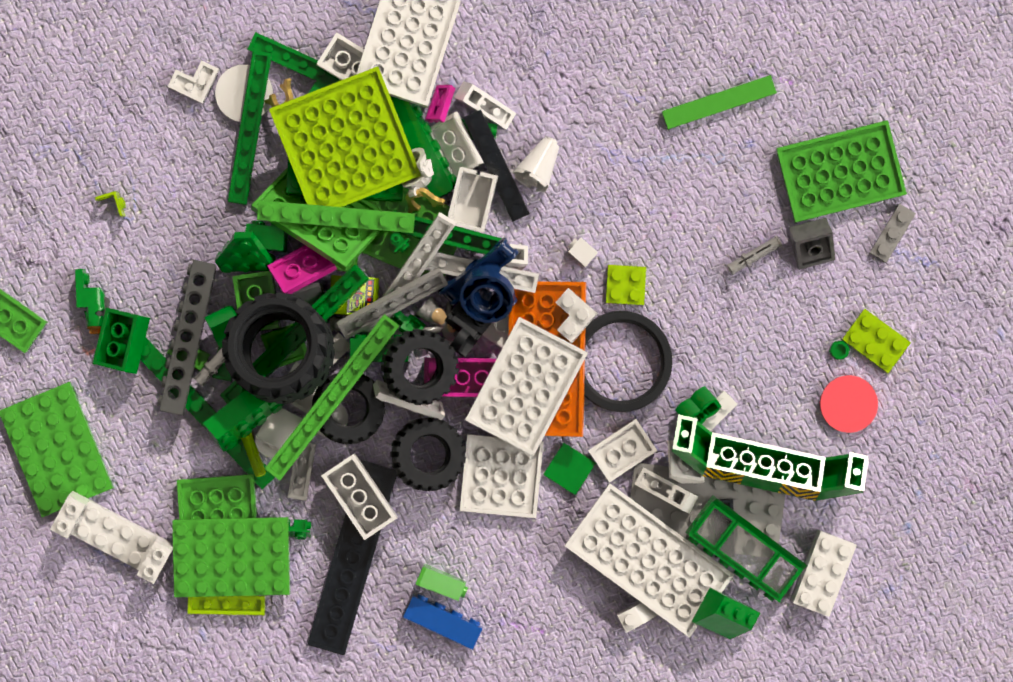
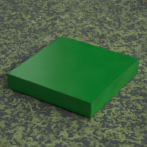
[543,442,596,495]

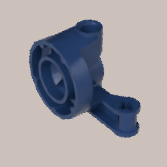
[438,237,518,323]

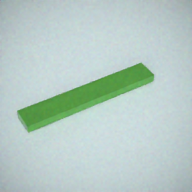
[662,75,777,130]

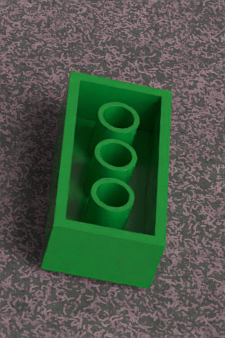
[203,375,284,452]

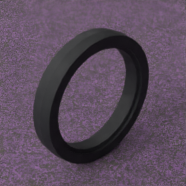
[584,311,673,412]

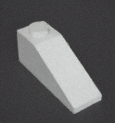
[454,81,516,130]
[635,467,698,514]
[616,601,657,633]

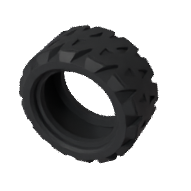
[222,292,335,404]

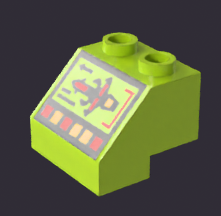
[331,275,379,315]

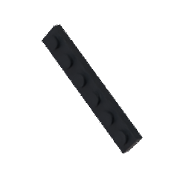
[463,109,530,222]

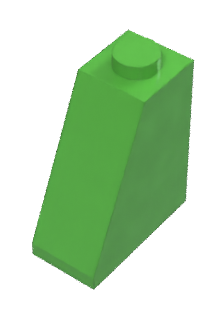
[416,563,468,601]

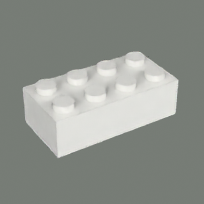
[321,453,398,540]
[790,530,857,617]

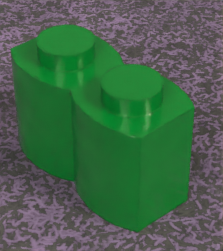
[675,386,722,424]

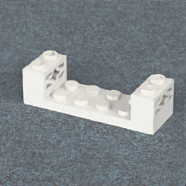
[50,491,173,584]

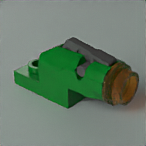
[75,269,110,334]

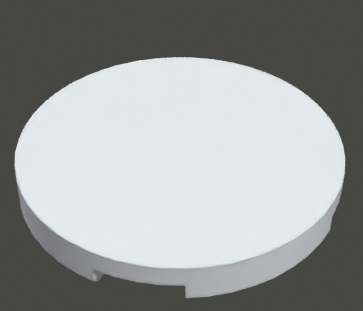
[215,65,273,122]

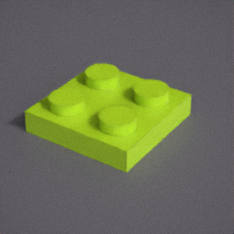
[606,265,646,305]

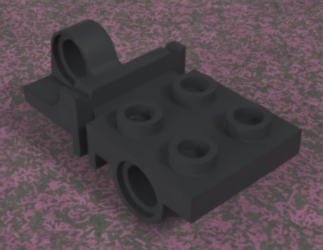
[445,301,491,358]

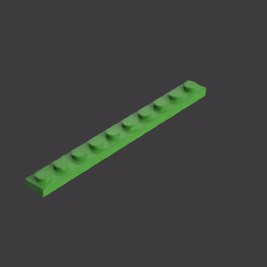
[265,314,399,480]

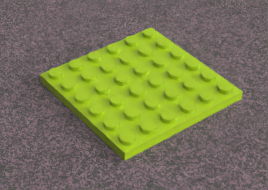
[269,66,421,207]

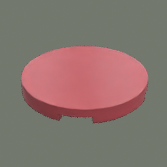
[820,375,878,433]

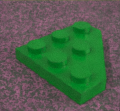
[215,231,274,273]

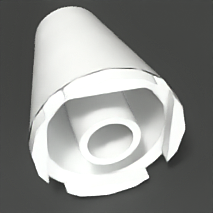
[513,137,559,193]

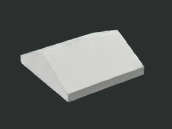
[667,440,705,484]

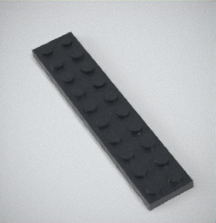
[308,460,397,656]

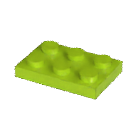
[841,308,911,373]

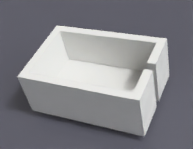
[448,167,498,233]

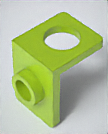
[94,191,126,218]

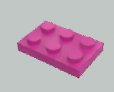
[267,245,337,294]

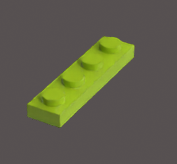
[187,595,266,615]

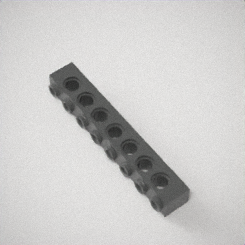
[157,260,217,416]

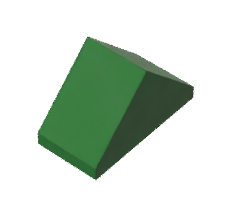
[204,306,237,348]

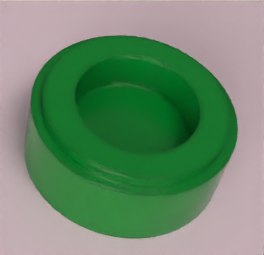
[829,341,849,360]

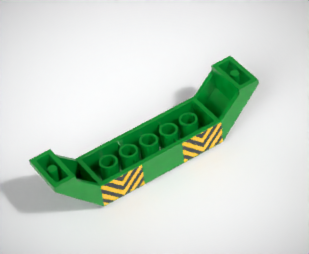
[672,414,869,501]

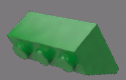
[692,587,760,639]

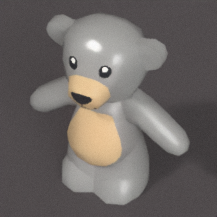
[416,296,459,345]

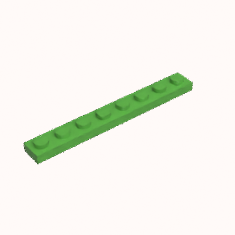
[257,200,415,233]

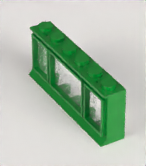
[686,495,808,603]

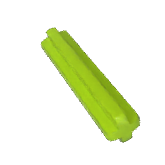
[241,433,266,477]

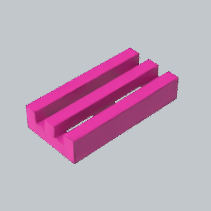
[425,85,456,123]

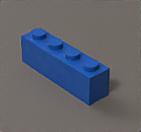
[403,593,483,650]

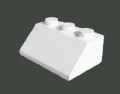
[316,32,364,80]

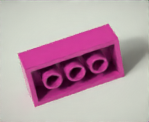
[424,357,496,397]

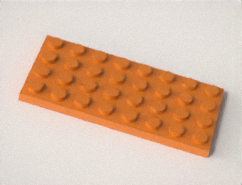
[508,281,587,437]

